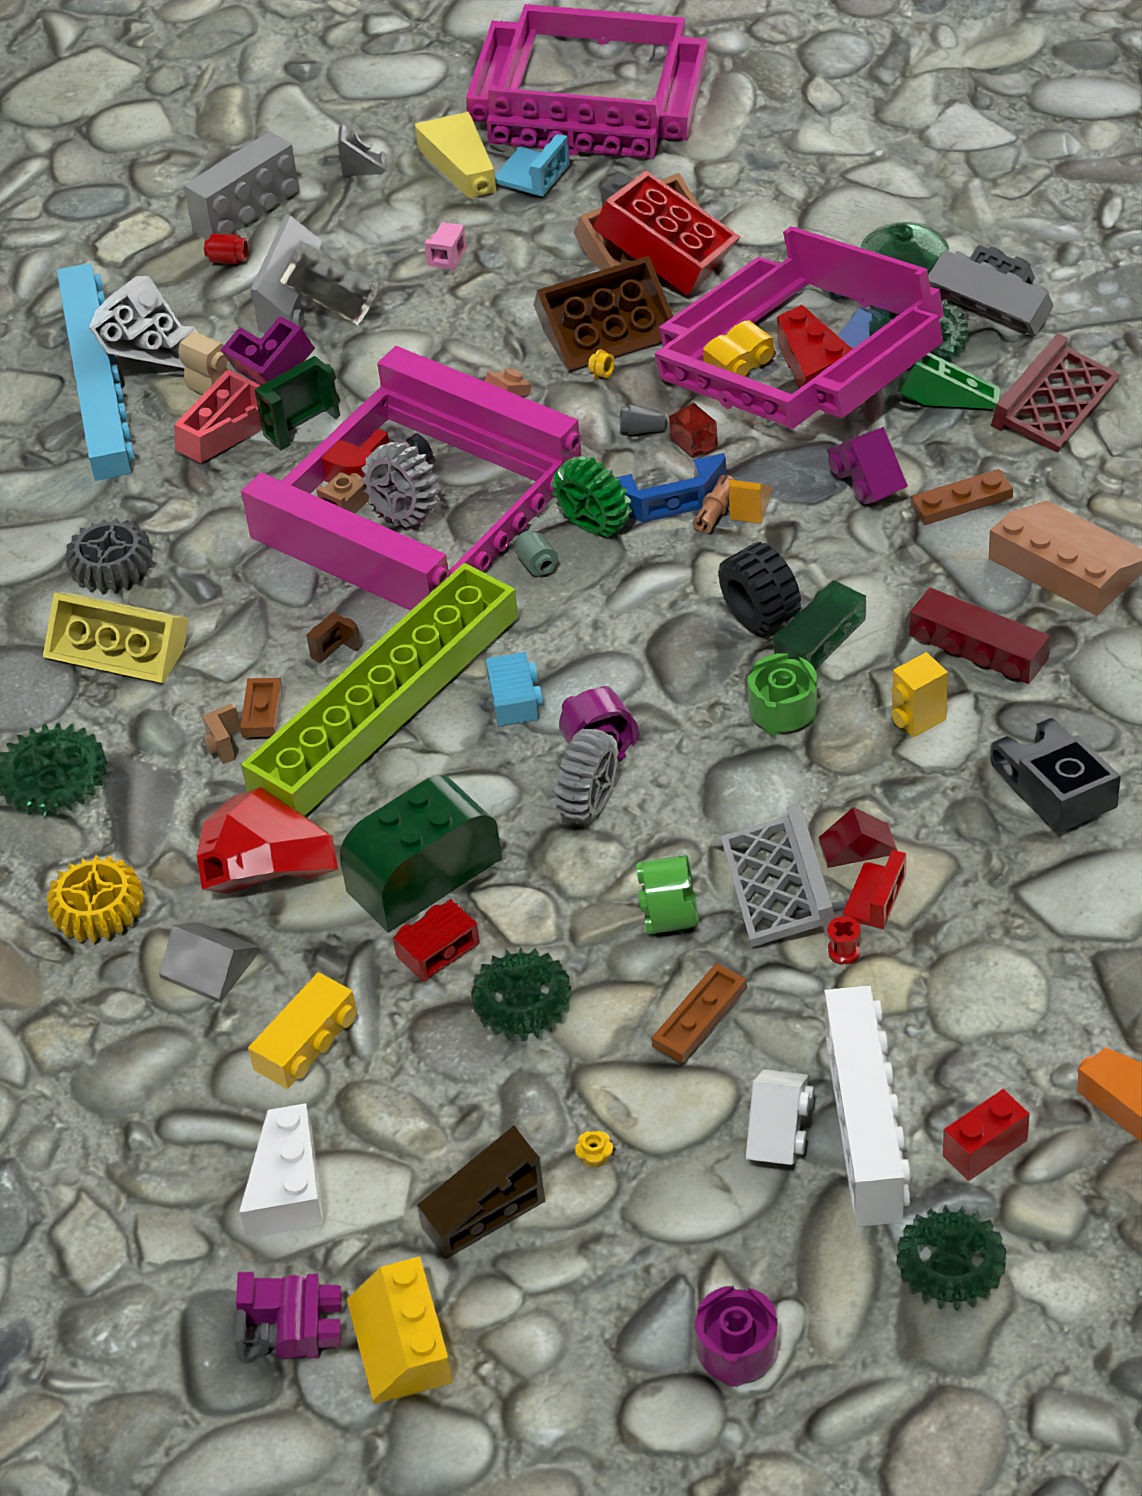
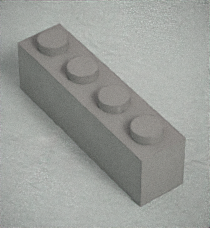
[928,249,1054,336]

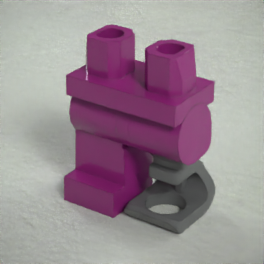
[235,1272,342,1363]

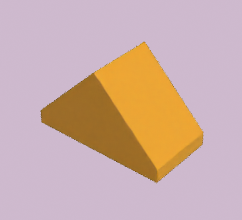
[729,480,772,524]

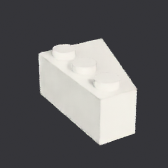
[239,1103,324,1239]

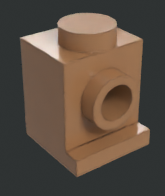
[316,472,368,514]

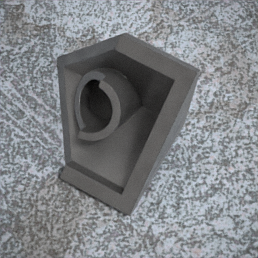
[338,124,387,177]

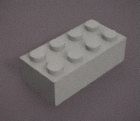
[183,131,300,239]

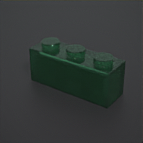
[773,580,866,670]

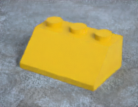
[347,1256,453,1405]

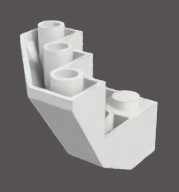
[89,276,198,368]

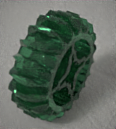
[471,946,572,1041]
[896,1204,1007,1311]

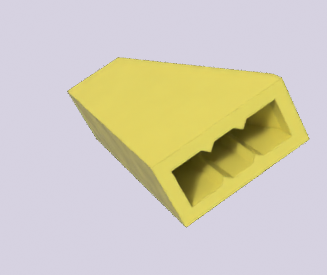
[415,112,496,198]

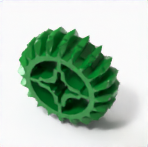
[551,455,632,537]

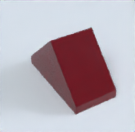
[818,807,897,868]

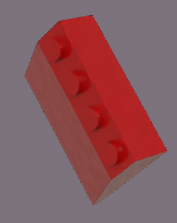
[592,171,741,295]

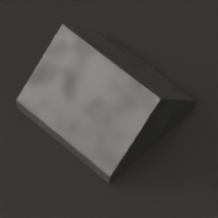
[159,922,260,1003]

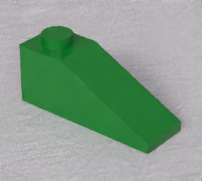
[898,353,1000,409]

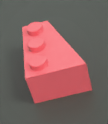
[174,369,262,463]

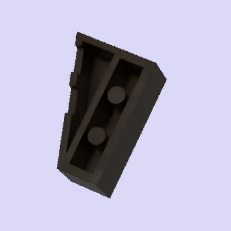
[417,1125,546,1260]

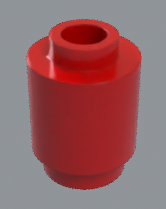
[204,234,249,264]

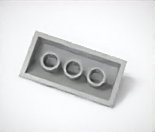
[251,215,329,334]

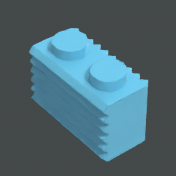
[486,652,543,727]

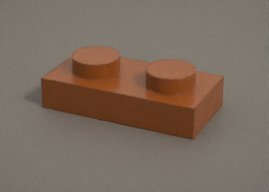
[240,678,283,737]

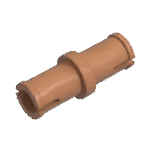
[693,475,735,534]

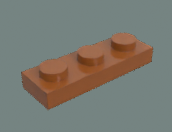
[911,469,1013,526]
[651,963,747,1064]

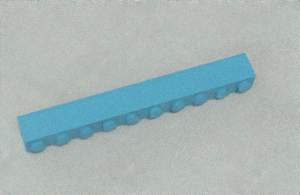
[57,263,135,481]

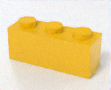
[248,972,357,1090]

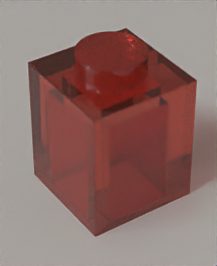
[669,403,718,459]

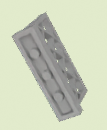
[720,803,836,947]

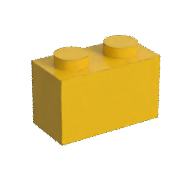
[891,652,948,738]

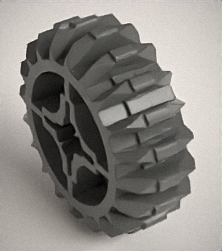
[65,518,153,594]

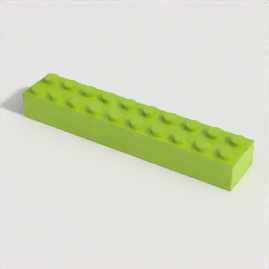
[241,563,518,816]

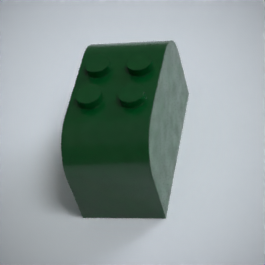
[340,775,502,933]

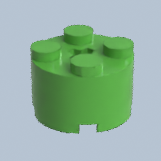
[747,653,817,735]
[636,855,699,934]

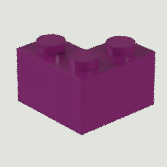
[220,316,315,385]
[827,427,908,505]

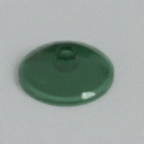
[860,221,949,275]

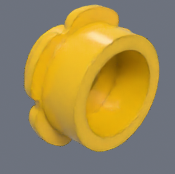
[588,349,614,380]
[575,1131,613,1167]

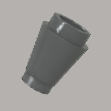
[620,404,665,435]

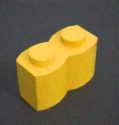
[703,320,774,376]

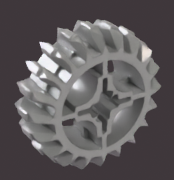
[361,441,441,528]
[554,729,619,824]

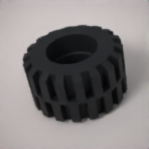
[718,542,801,635]

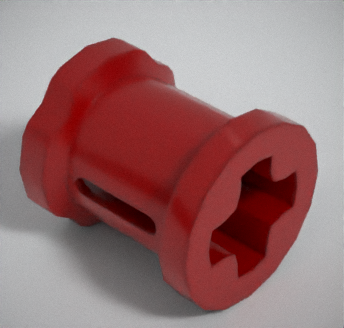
[827,916,861,965]

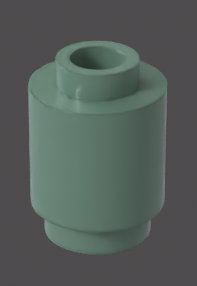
[515,531,558,576]

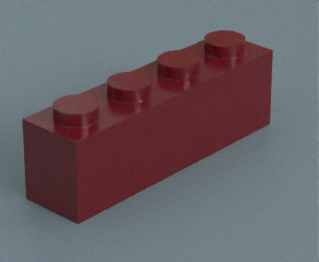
[909,587,1050,684]

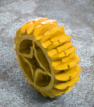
[46,855,144,944]

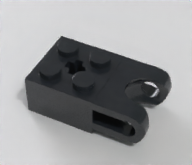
[990,718,1121,833]

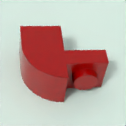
[321,429,389,488]

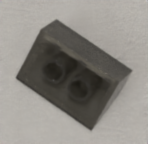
[279,240,380,325]

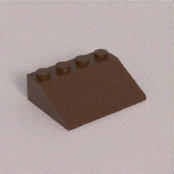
[533,256,674,372]

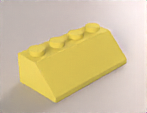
[43,592,189,683]

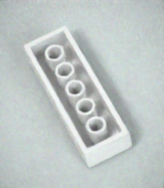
[824,986,910,1227]

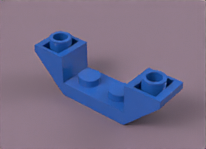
[616,453,727,522]

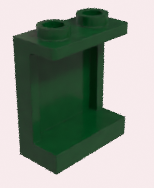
[254,356,340,451]

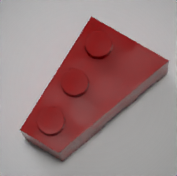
[777,305,852,388]

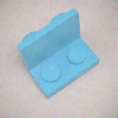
[495,134,570,196]

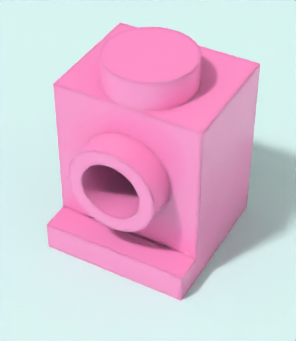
[424,222,467,270]

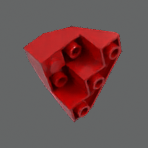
[196,787,338,894]

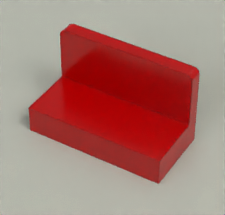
[843,849,906,930]

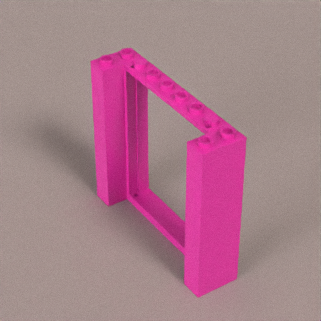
[241,345,581,611]

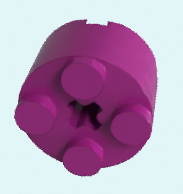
[559,686,639,762]
[695,1286,778,1387]

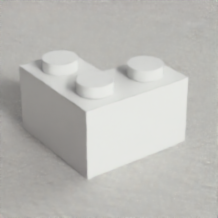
[745,1069,814,1165]

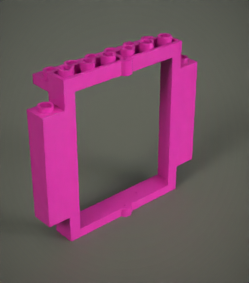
[466,4,707,159]
[654,226,944,429]

